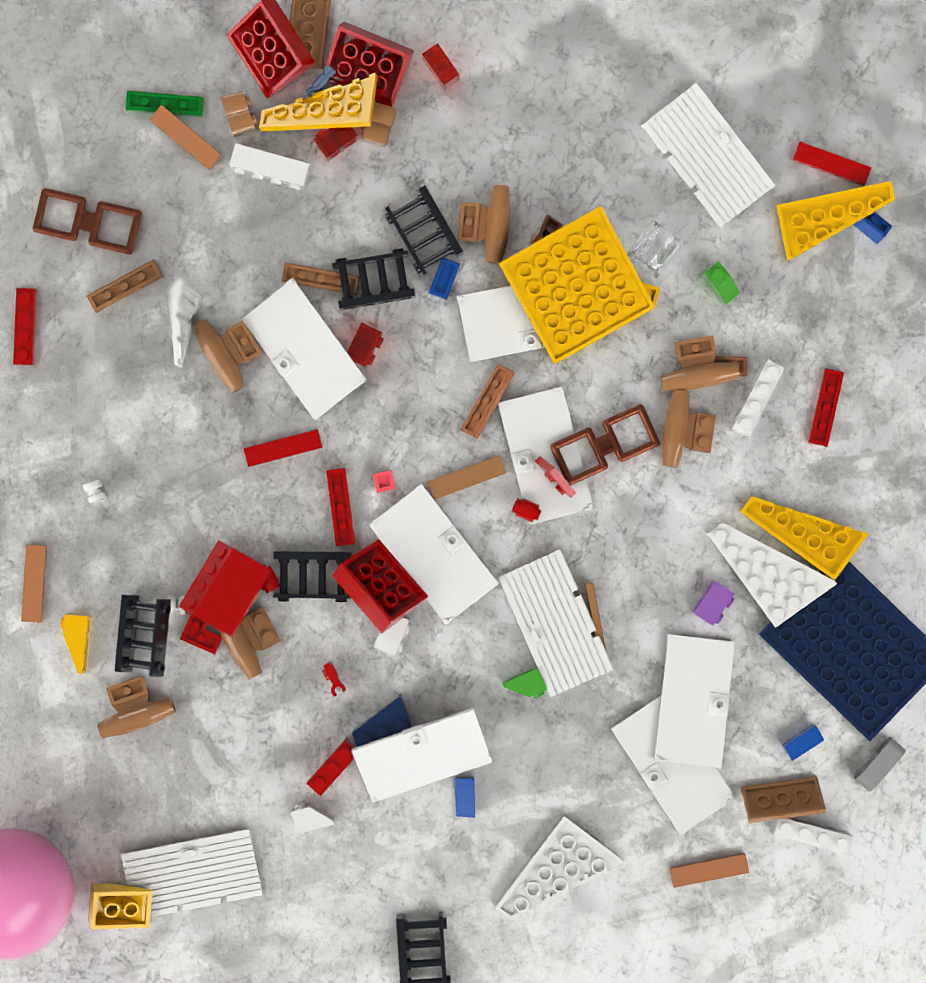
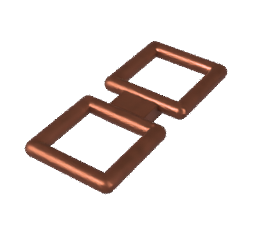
[32,188,142,255]
[550,404,660,486]

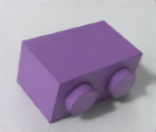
[692,580,734,626]

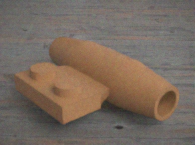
[458,185,511,264]
[193,319,262,393]
[661,336,740,391]
[662,390,716,468]
[219,607,281,680]
[97,675,176,738]

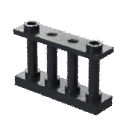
[384,185,464,277]
[332,248,415,311]
[273,551,352,602]
[114,595,171,677]
[396,912,451,983]

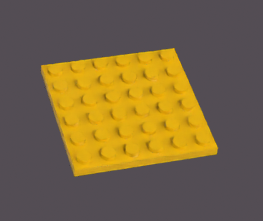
[498,206,655,365]

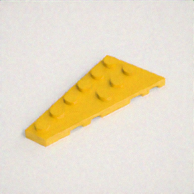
[259,73,377,132]
[776,181,895,262]
[740,496,869,580]

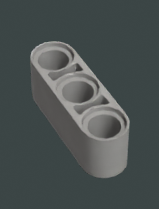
[854,737,906,792]

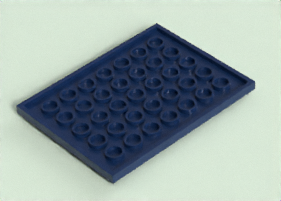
[758,562,926,741]

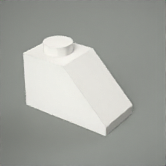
[291,802,335,834]

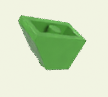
[701,261,740,305]
[502,667,547,698]

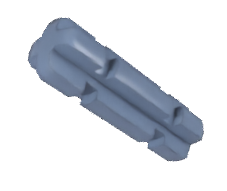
[305,65,336,97]

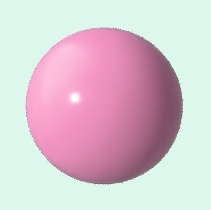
[0,828,75,960]

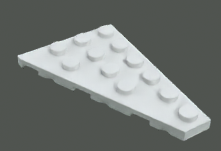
[169,278,201,367]
[707,523,837,628]
[495,815,624,920]

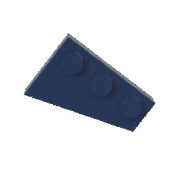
[352,694,412,747]

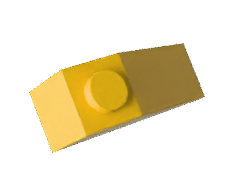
[61,613,92,674]

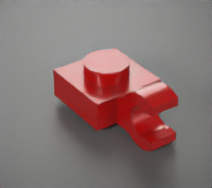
[322,661,346,697]

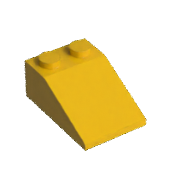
[88,883,152,929]

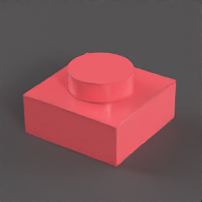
[373,470,396,493]

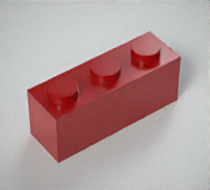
[306,738,356,797]

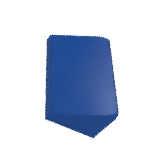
[853,212,892,244]
[782,724,824,761]
[455,777,475,818]

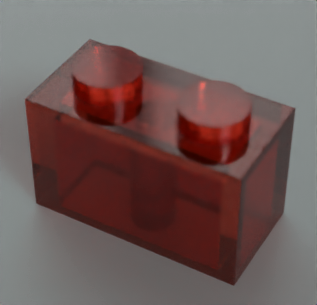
[422,43,460,91]
[313,127,359,162]
[347,322,384,368]

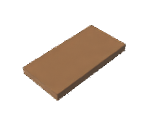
[289,0,331,70]
[741,776,826,823]

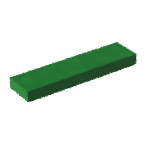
[125,91,204,117]

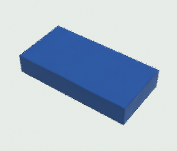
[429,258,460,300]

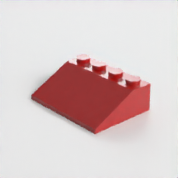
[226,0,316,98]
[325,21,414,107]
[332,539,429,634]
[178,540,272,638]

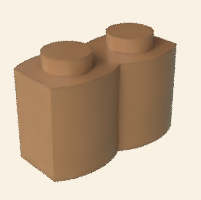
[221,91,258,137]
[361,102,396,148]

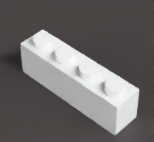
[229,143,311,191]
[730,359,785,438]
[770,817,854,856]

